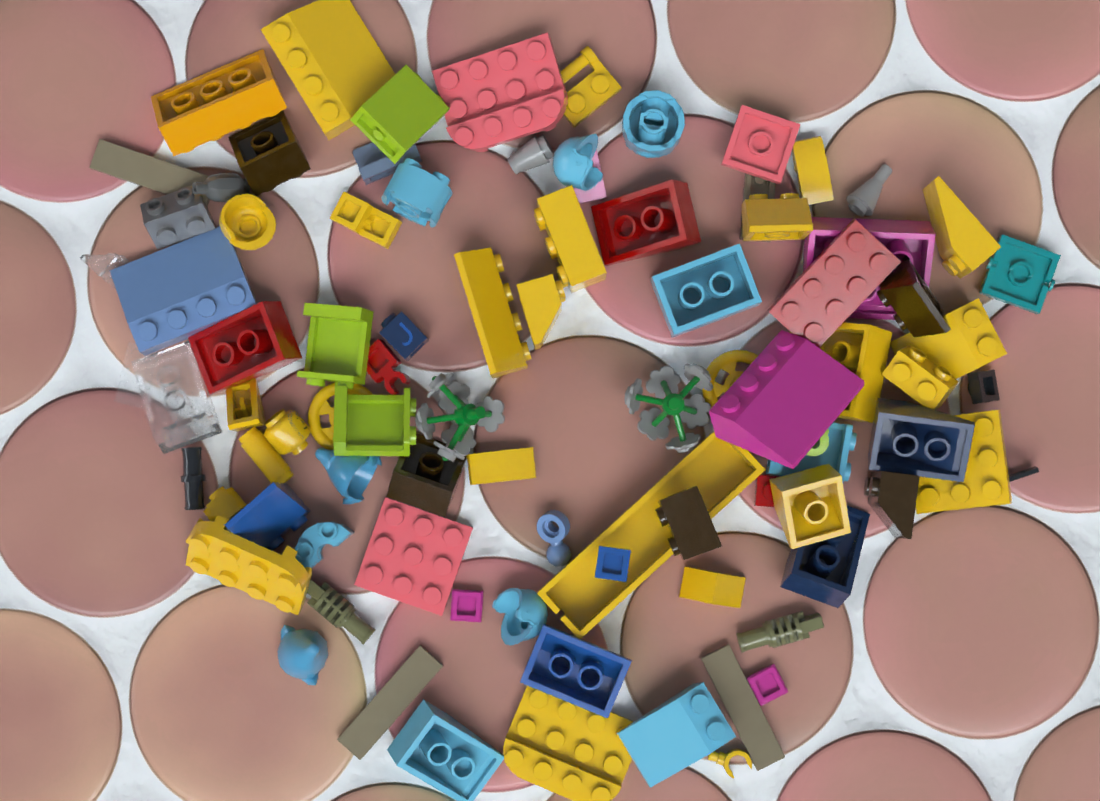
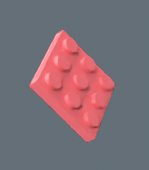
[354,497,473,616]

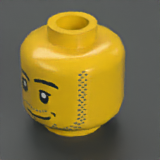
[264,409,310,456]

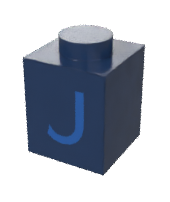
[379,311,429,362]

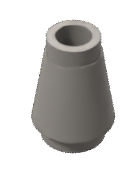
[507,135,554,174]

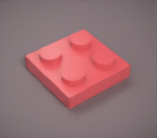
[721,105,801,185]

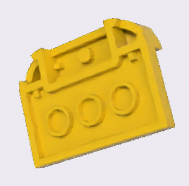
[185,516,312,615]
[503,685,634,801]

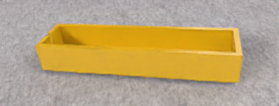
[537,431,765,639]

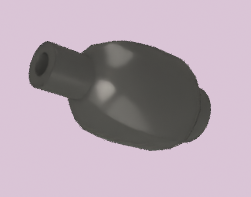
[192,173,250,202]

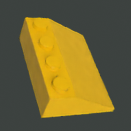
[260,0,395,141]

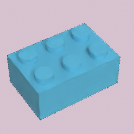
[650,243,762,338]

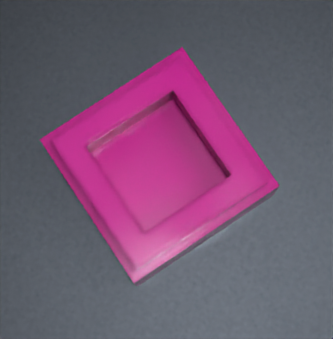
[450,589,484,622]
[746,664,788,706]

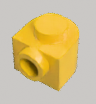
[203,486,247,521]

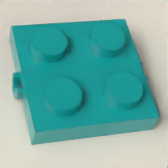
[979,234,1061,314]

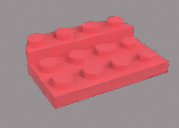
[432,32,568,152]

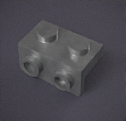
[140,186,215,250]

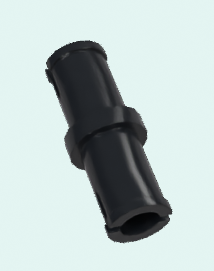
[180,447,206,510]

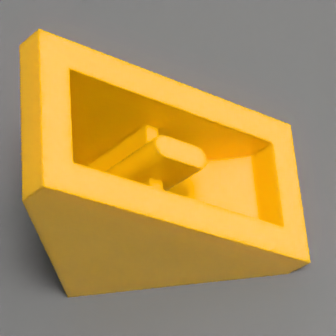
[226,378,266,432]
[679,566,746,608]

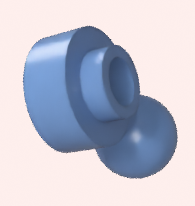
[537,510,571,567]

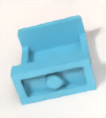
[766,422,857,482]

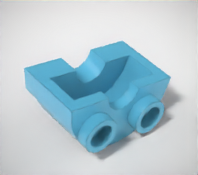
[295,521,354,568]

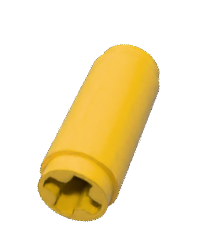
[238,427,294,484]

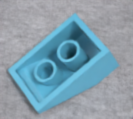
[617,682,736,787]
[387,699,504,801]

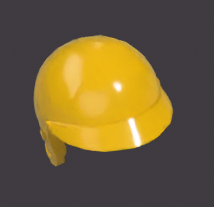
[219,194,276,250]

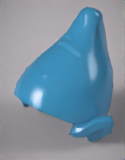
[315,448,382,504]
[277,625,329,685]

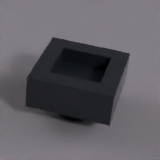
[967,370,1000,404]

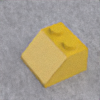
[741,193,813,241]
[516,274,566,350]
[770,464,851,549]

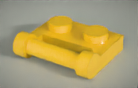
[560,46,622,128]

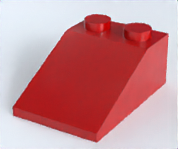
[591,179,701,266]
[188,301,302,395]

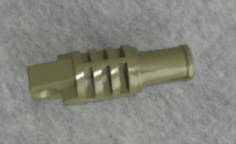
[307,580,376,645]
[736,611,824,653]

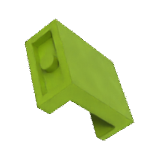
[350,65,450,164]
[297,303,374,390]
[333,386,416,456]

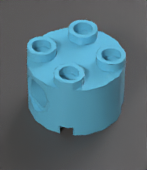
[622,90,685,158]
[381,158,453,227]

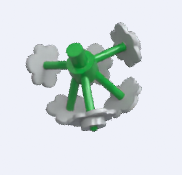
[624,364,713,453]
[415,372,505,462]

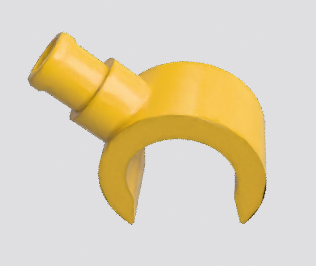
[708,749,752,778]

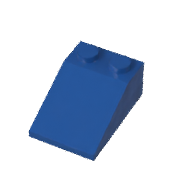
[224,482,310,551]

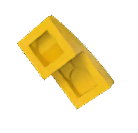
[792,136,834,205]
[329,192,402,249]
[467,447,536,485]

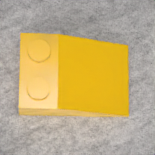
[922,176,1001,279]
[890,298,1007,379]

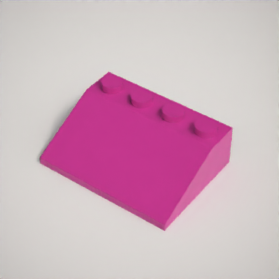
[803,217,936,320]
[709,330,865,469]

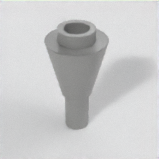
[847,164,892,217]

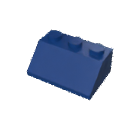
[520,624,632,718]

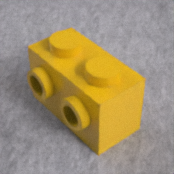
[881,345,959,410]

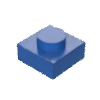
[595,546,631,582]

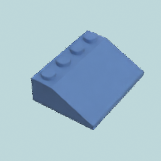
[110,226,257,356]

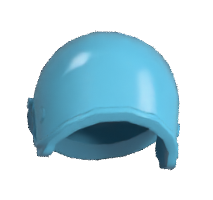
[553,134,603,191]
[492,588,548,646]

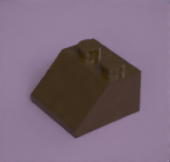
[228,111,311,196]
[877,258,951,337]
[387,433,467,517]
[864,471,920,539]
[655,486,722,560]

